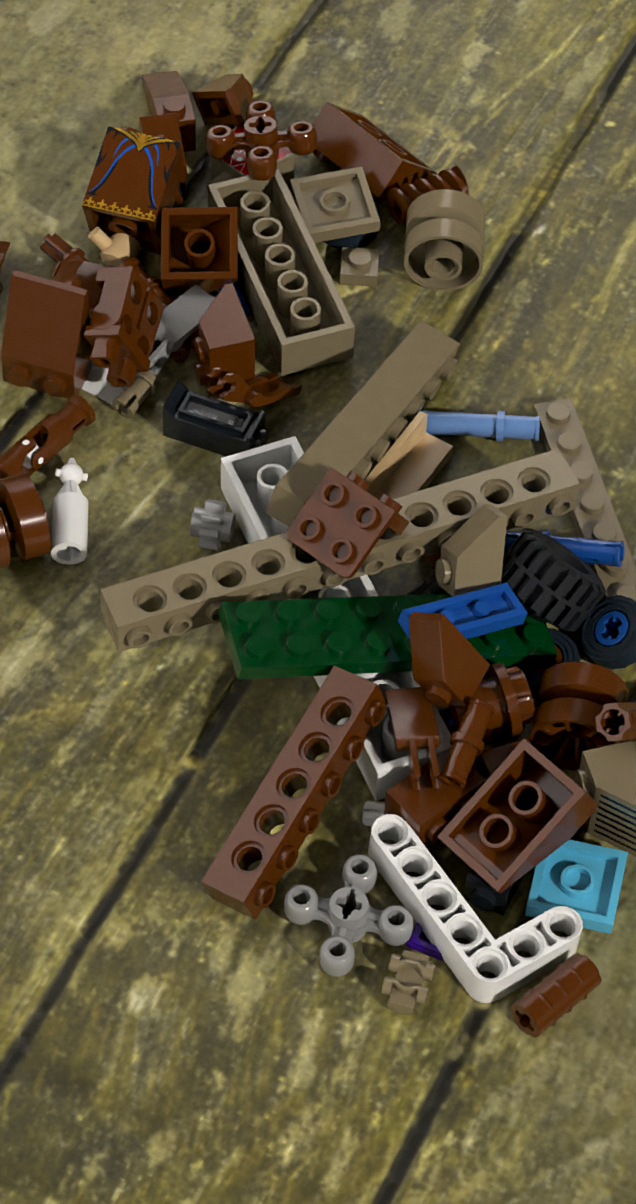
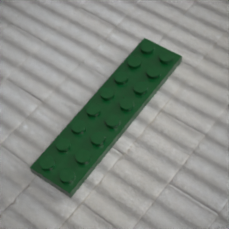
[218,594,558,679]

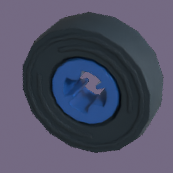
[579,595,636,670]

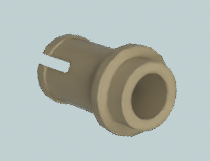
[112,371,159,418]

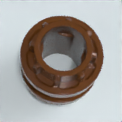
[449,662,535,744]

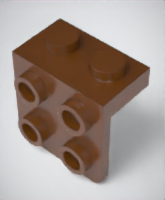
[286,467,409,579]

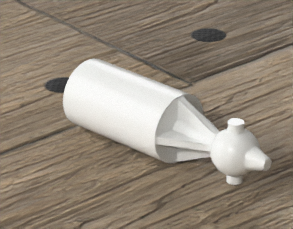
[51,458,89,565]

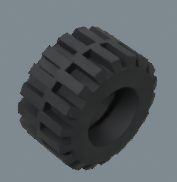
[501,528,606,632]

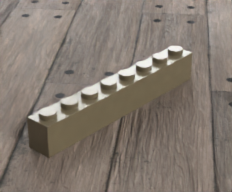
[265,321,460,527]

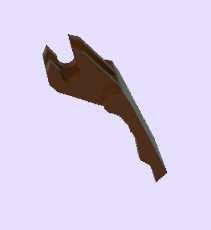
[206,366,303,407]
[384,687,440,791]

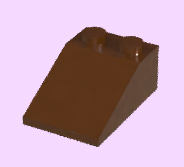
[1,270,92,399]
[437,739,600,893]

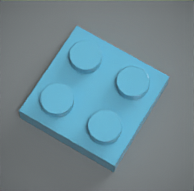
[525,839,628,934]

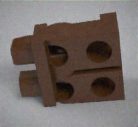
[83,266,164,387]

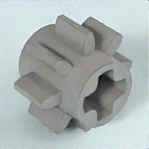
[190,499,236,550]

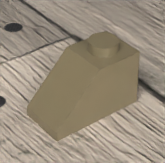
[435,504,507,597]

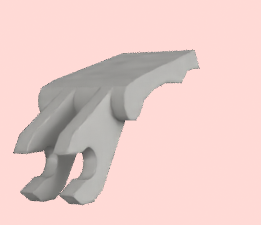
[148,284,215,376]

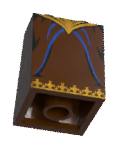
[82,126,184,254]

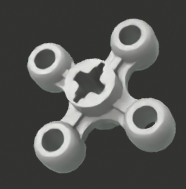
[284,854,413,977]

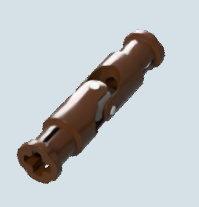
[0,394,96,479]

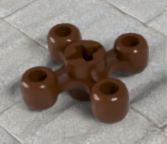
[206,100,317,181]

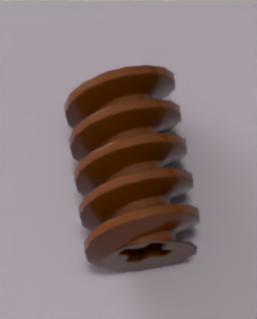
[387,165,469,226]

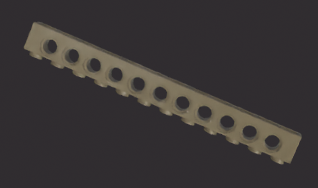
[100,448,580,652]

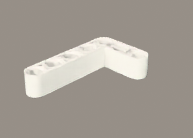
[368,814,583,1003]

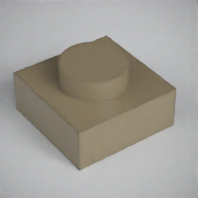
[340,247,379,287]

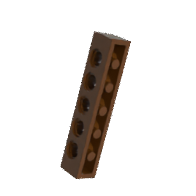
[201,666,387,920]

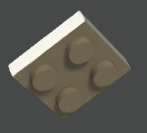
[290,167,380,243]

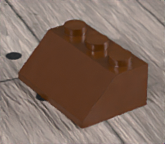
[312,102,437,203]

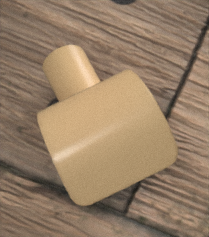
[88,227,141,267]

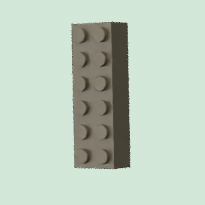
[208,168,355,376]

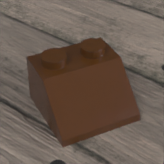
[161,207,238,296]
[193,283,255,399]

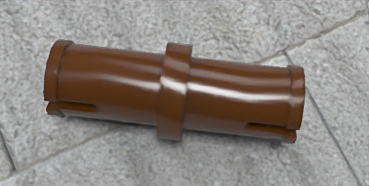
[439,699,495,789]

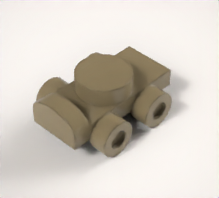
[381,950,436,1015]

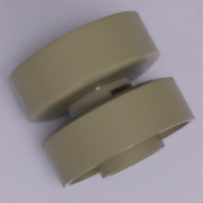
[404,189,485,290]

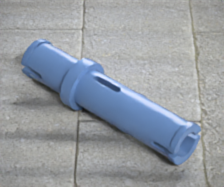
[423,410,540,442]

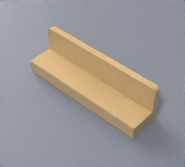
[365,411,453,499]

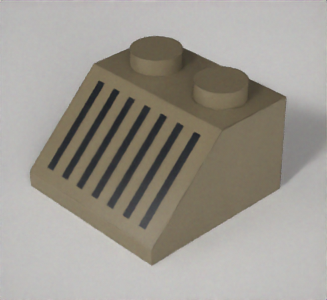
[575,741,636,857]

